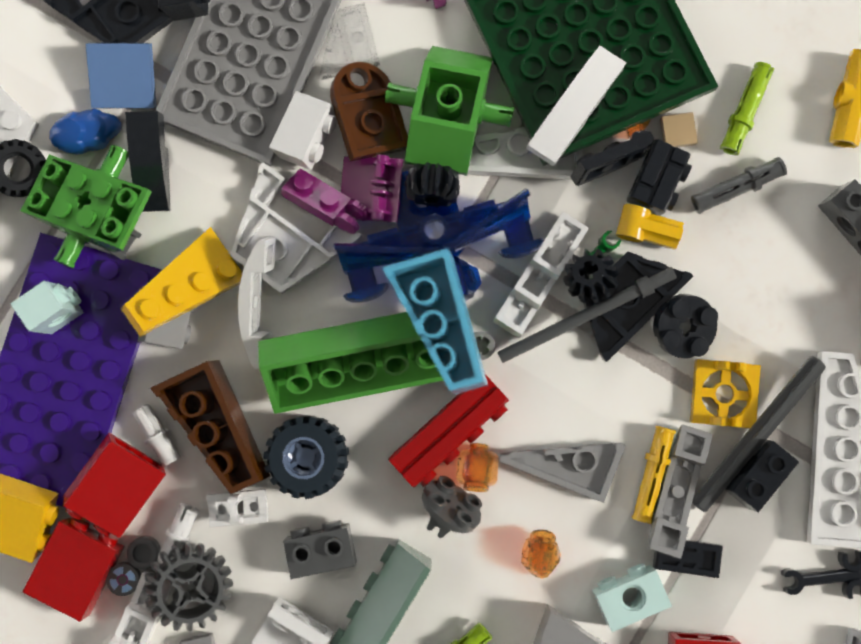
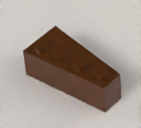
[150,360,270,494]

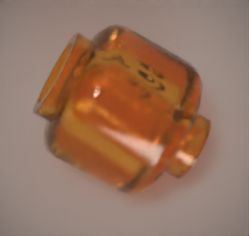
[456,443,499,492]

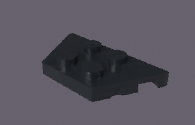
[583,252,693,362]

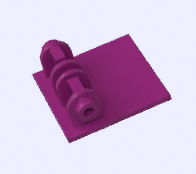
[341,155,404,223]

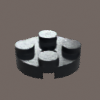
[653,294,718,359]

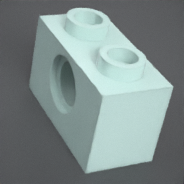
[10,281,84,334]
[592,563,672,632]

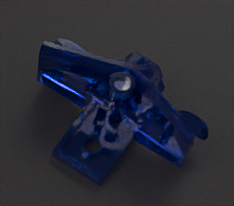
[334,170,544,303]

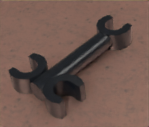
[781,550,861,599]

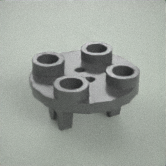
[422,476,482,538]

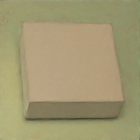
[660,112,698,148]

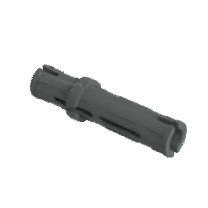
[691,157,787,214]

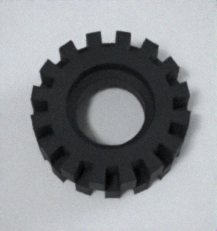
[0,139,46,197]

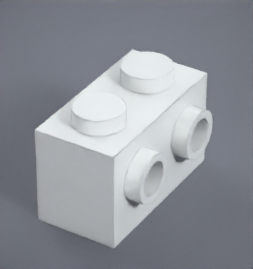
[269,91,337,170]

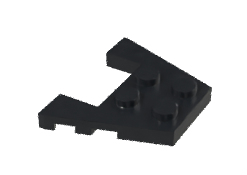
[43,0,174,43]

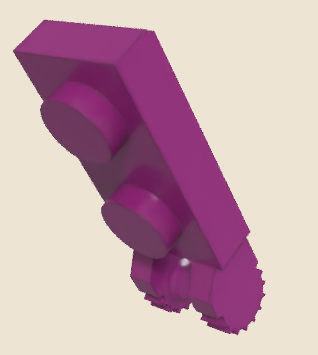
[281,168,371,234]

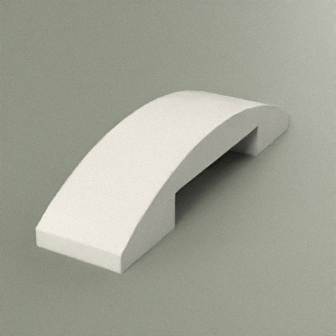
[238,237,276,369]

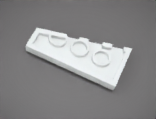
[468,127,583,180]

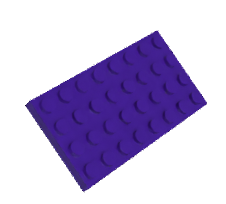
[0,232,162,508]

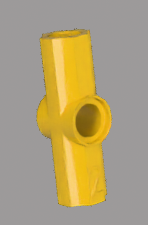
[829,49,861,148]

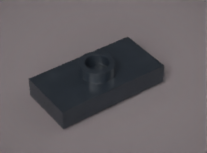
[653,540,723,578]

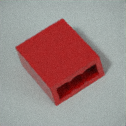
[63,432,166,538]
[22,517,125,622]

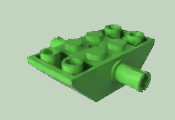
[385,46,514,176]
[20,145,152,269]

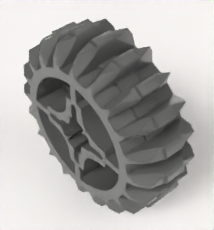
[143,542,233,632]

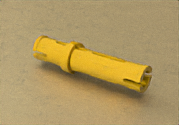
[631,425,676,524]

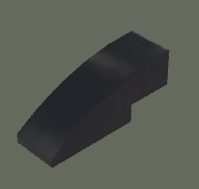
[125,111,171,212]

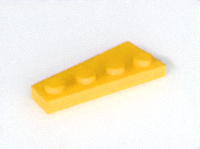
[121,227,243,337]

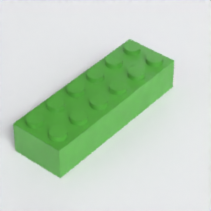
[258,312,444,414]

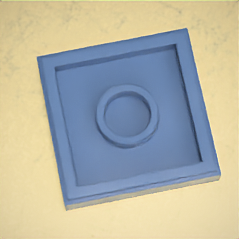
[85,43,157,108]

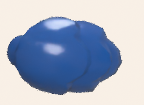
[49,108,122,155]

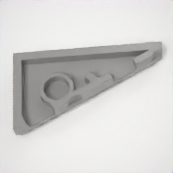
[498,443,626,503]

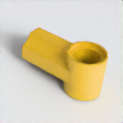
[615,204,684,250]

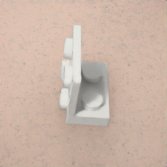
[251,597,334,644]

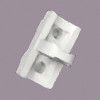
[207,489,269,528]

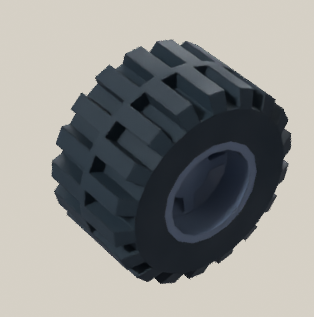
[263,416,349,499]

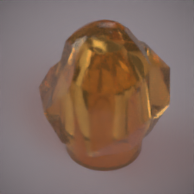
[521,529,561,578]

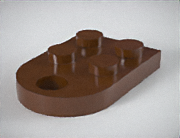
[330,62,408,162]

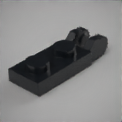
[570,130,655,186]

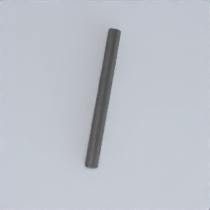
[692,356,826,512]

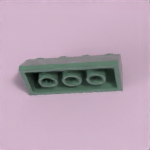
[330,540,431,644]

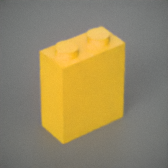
[0,473,59,563]

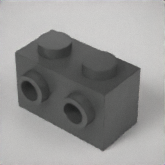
[283,520,357,580]

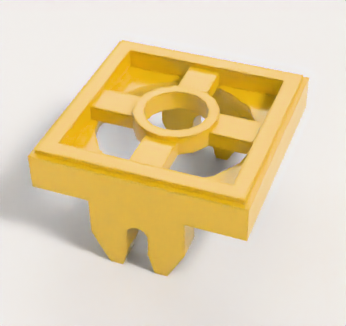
[690,359,761,428]

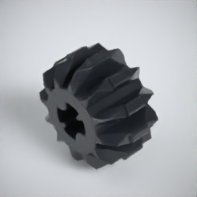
[405,162,460,208]
[563,248,619,304]

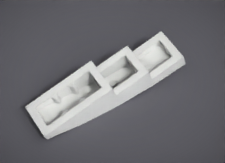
[526,46,626,166]
[492,212,589,338]
[109,570,173,644]

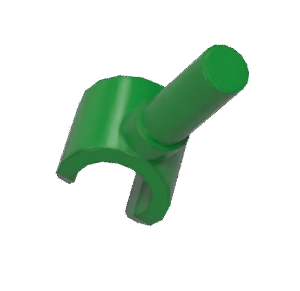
[590,231,621,255]

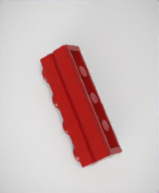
[388,374,509,488]

